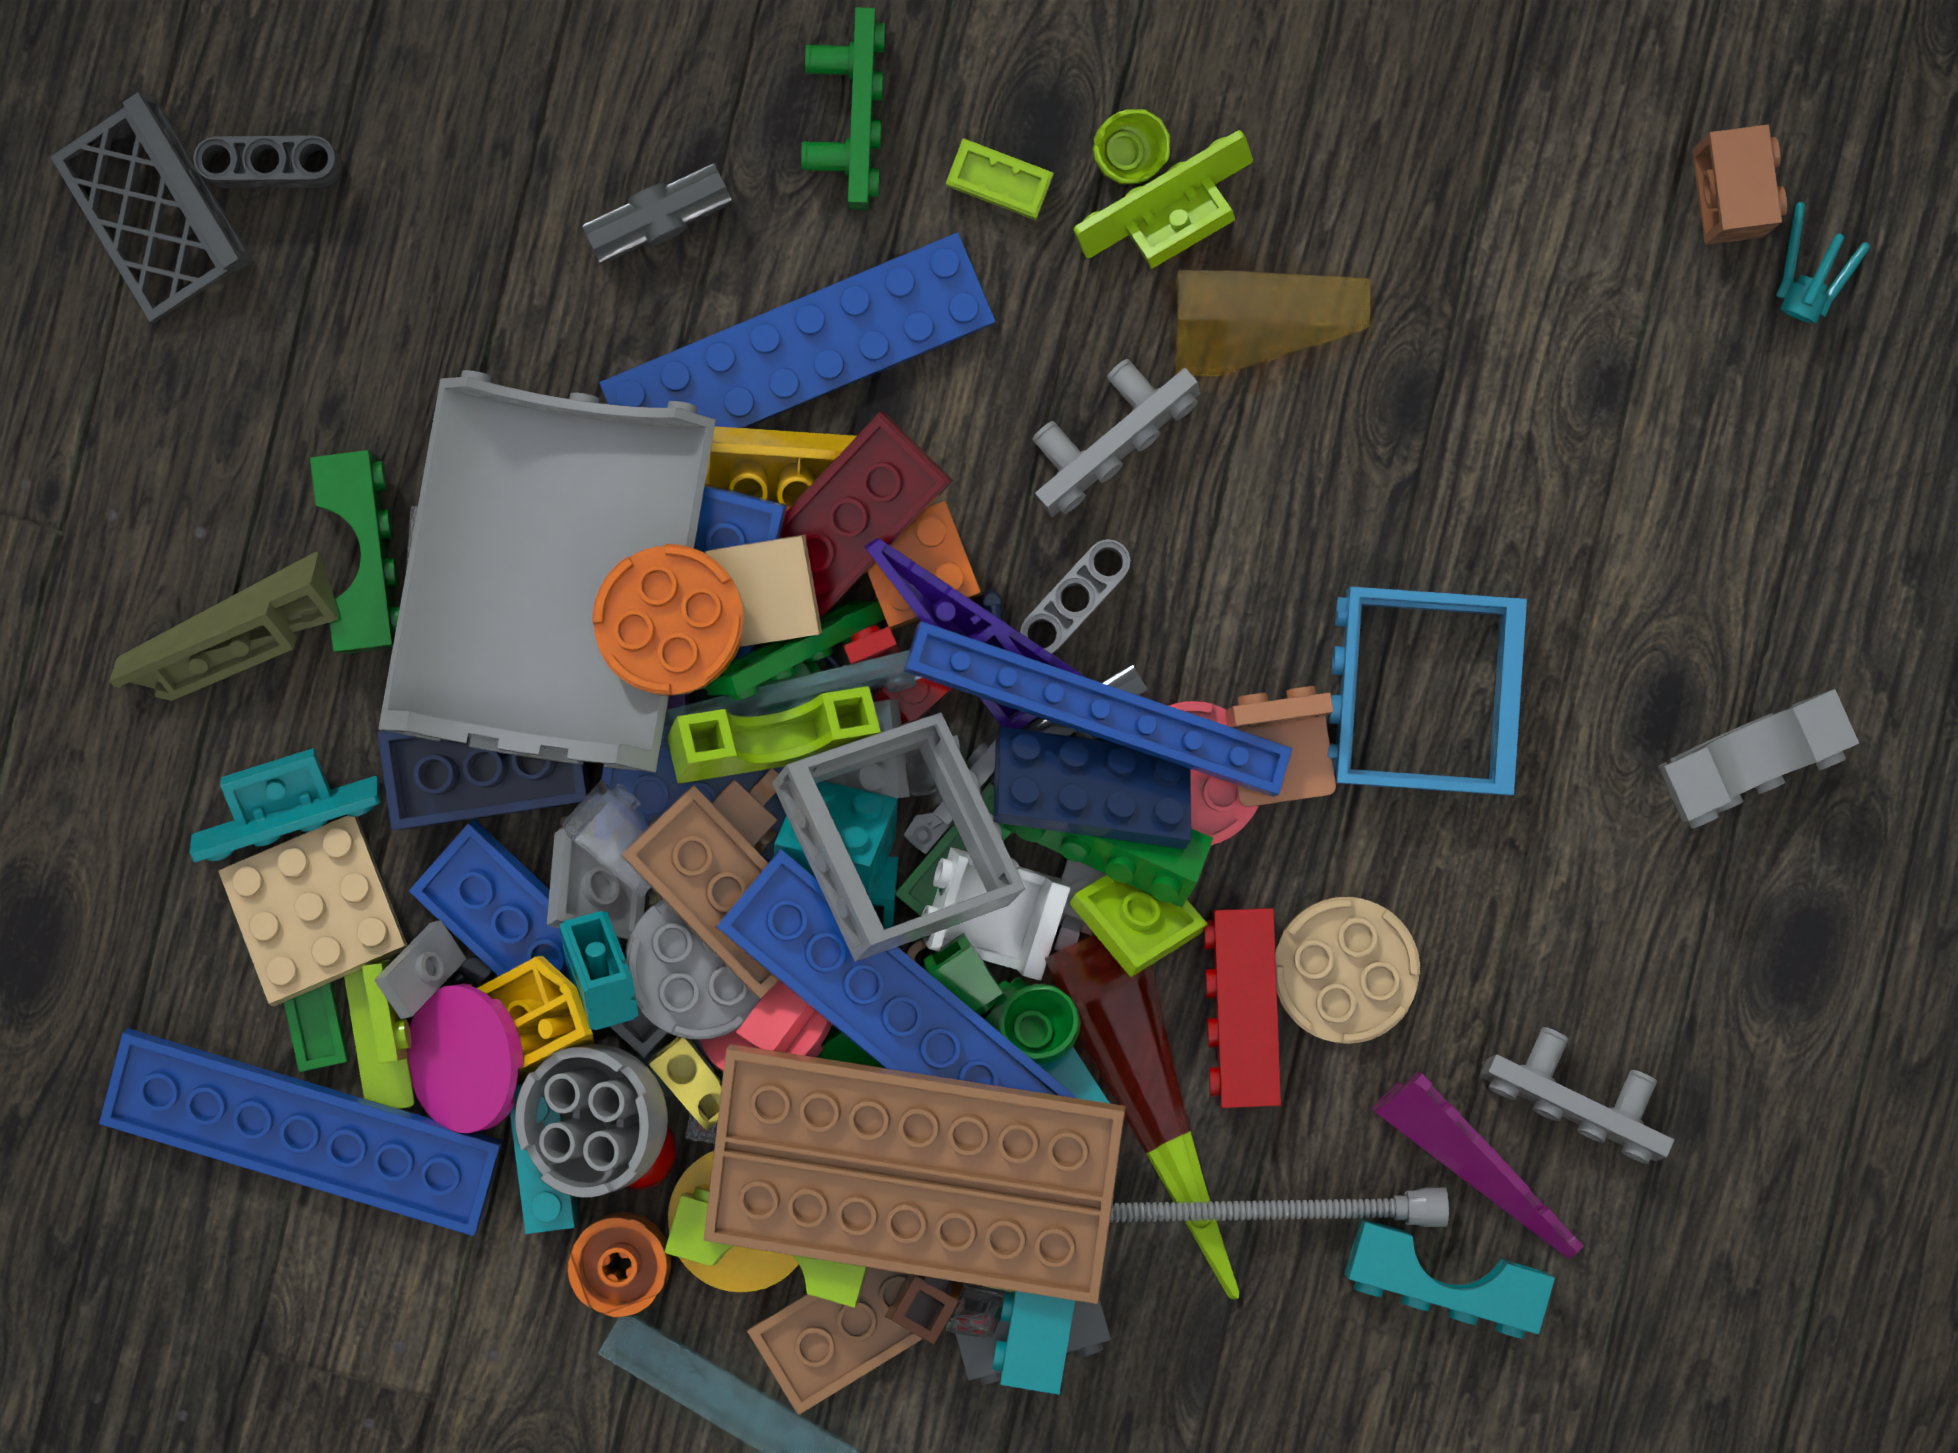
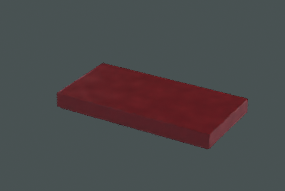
[780,411,954,621]

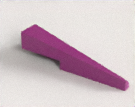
[1370,1071,1584,1259]

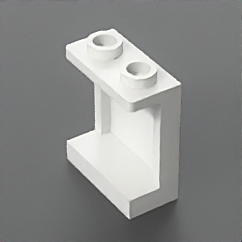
[922,847,1070,981]

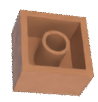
[1692,124,1787,245]

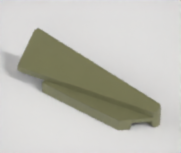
[109,552,339,701]

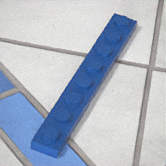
[903,621,1292,797]

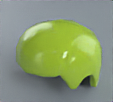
[1092,109,1170,185]

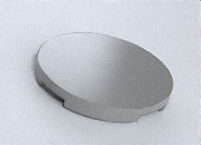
[624,900,761,1039]

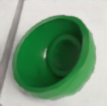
[999,984,1081,1064]

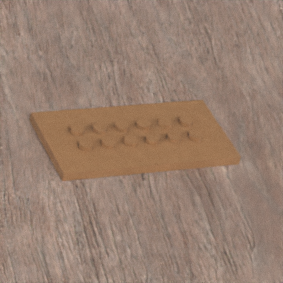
[703,1044,1126,1304]

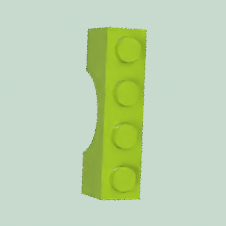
[667,686,881,784]
[664,1187,869,1308]

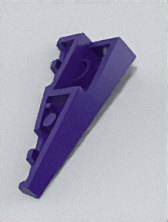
[864,538,1085,729]

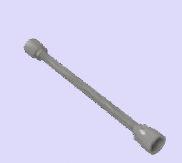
[1110,1187,1449,1227]

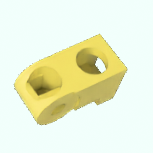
[649,1036,722,1130]

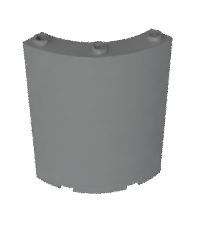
[378,370,716,772]

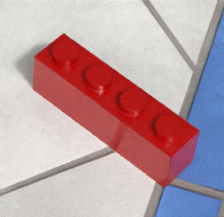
[1203,908,1281,1108]

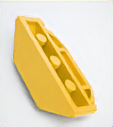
[477,956,594,1082]

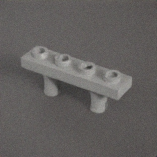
[1033,359,1200,517]
[1479,1027,1674,1164]

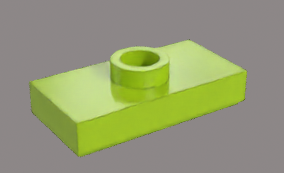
[945,138,1054,221]

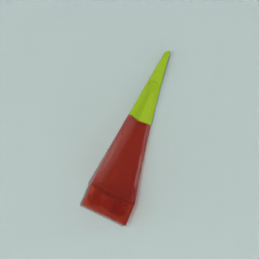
[1045,934,1239,1300]

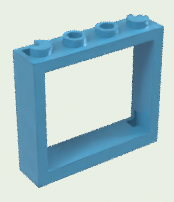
[1328,587,1527,796]

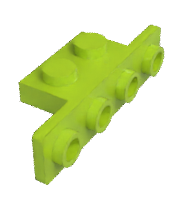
[1073,130,1253,269]
[344,956,416,1109]

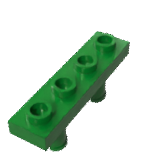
[801,7,885,211]

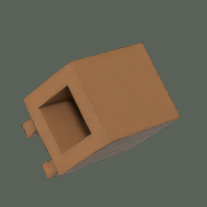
[712,768,779,853]

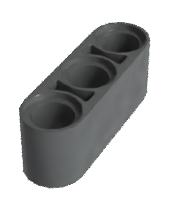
[193,135,343,188]

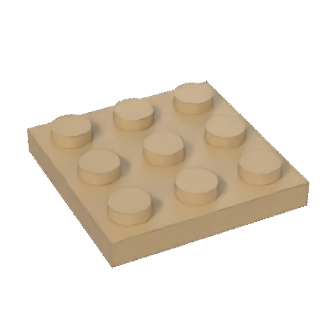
[218,816,408,1007]

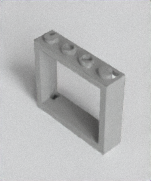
[772,713,1025,962]

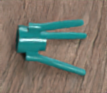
[1776,202,1870,325]

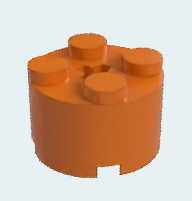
[568,1212,671,1317]

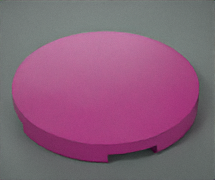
[407,984,523,1133]

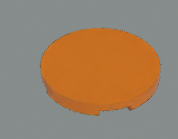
[592,544,745,696]

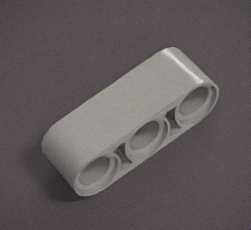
[1020,539,1131,654]

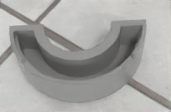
[1658,689,1859,828]

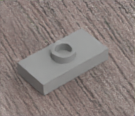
[375,920,467,1019]

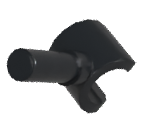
[440,955,493,988]

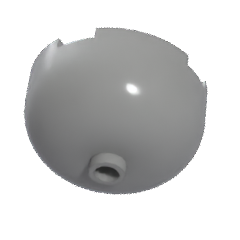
[515,1044,668,1197]

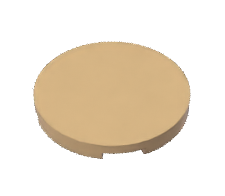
[1275,897,1420,1044]

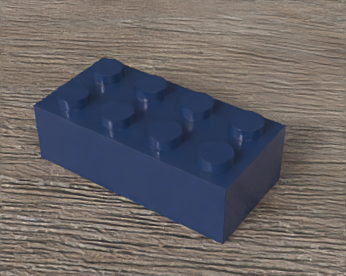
[377,731,593,830]

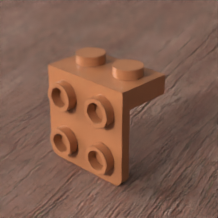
[1225,686,1336,807]

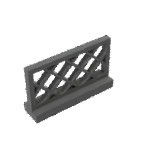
[50,92,255,323]

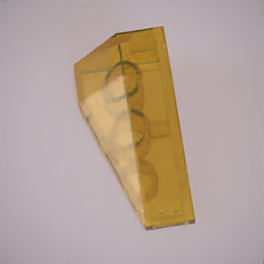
[1175,270,1370,376]

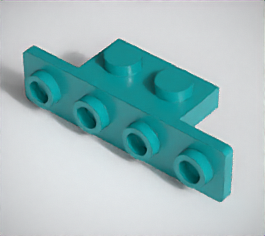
[190,748,381,862]

